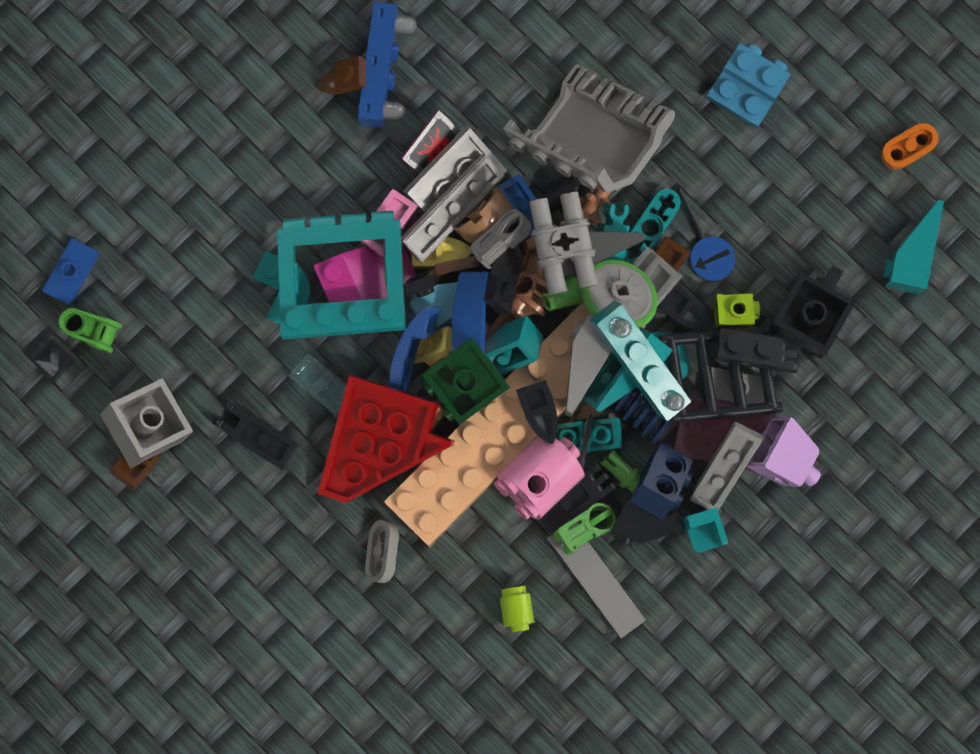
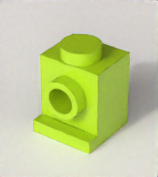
[713,294,760,329]

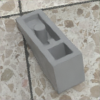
[565,315,611,418]

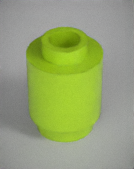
[499,586,535,633]

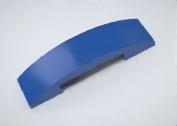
[452,271,491,352]
[389,306,441,396]

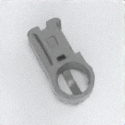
[470,210,531,269]

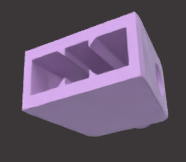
[747,417,821,487]

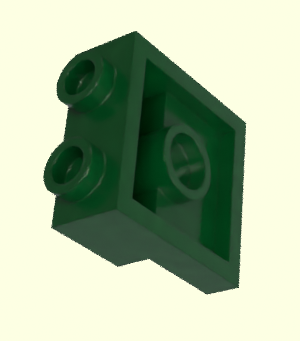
[421,336,510,425]

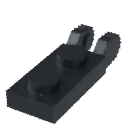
[212,401,299,471]

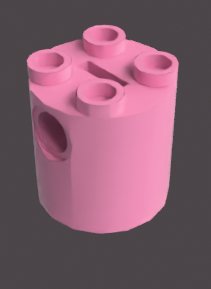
[494,436,585,520]

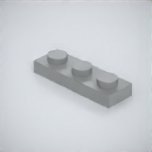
[689,422,763,511]

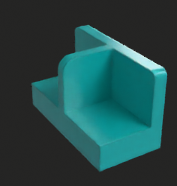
[680,507,728,553]

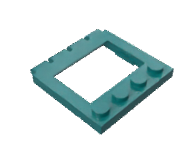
[277,210,406,340]

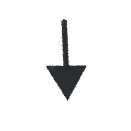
[573,401,610,468]

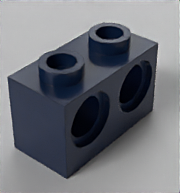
[630,442,693,520]

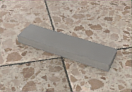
[402,154,504,262]
[547,533,646,639]

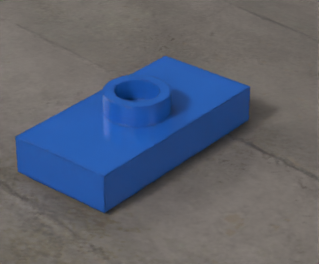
[42,238,100,306]

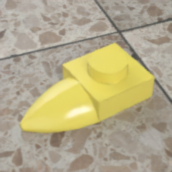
[412,237,472,269]
[414,326,452,366]

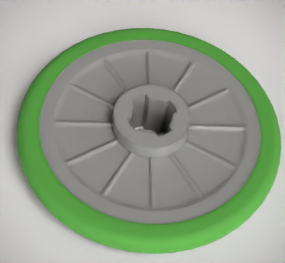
[581,259,658,328]

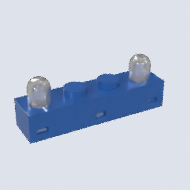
[358,2,417,128]

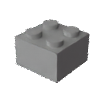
[100,378,193,468]

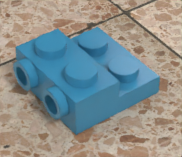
[706,43,791,130]

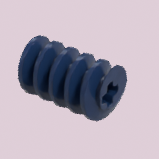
[614,389,672,446]

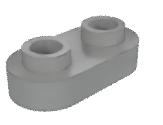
[365,520,399,583]

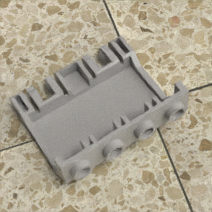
[503,64,675,193]

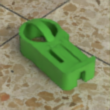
[553,503,616,555]

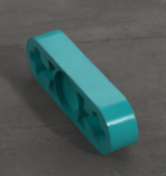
[625,189,681,264]

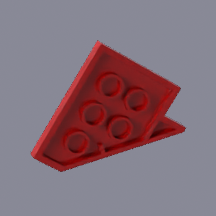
[317,375,455,503]

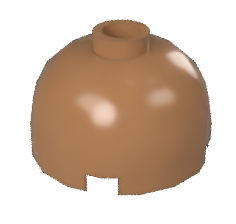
[454,186,513,244]

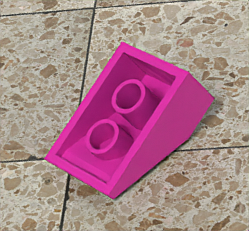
[314,244,416,303]

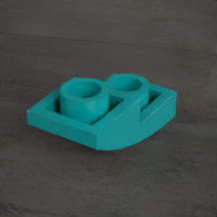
[555,418,623,454]

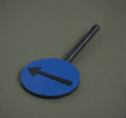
[677,187,735,282]

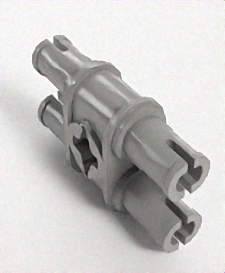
[529,192,598,295]

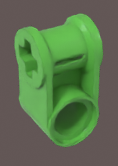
[59,308,122,353]

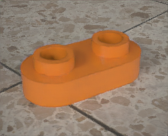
[881,123,939,170]

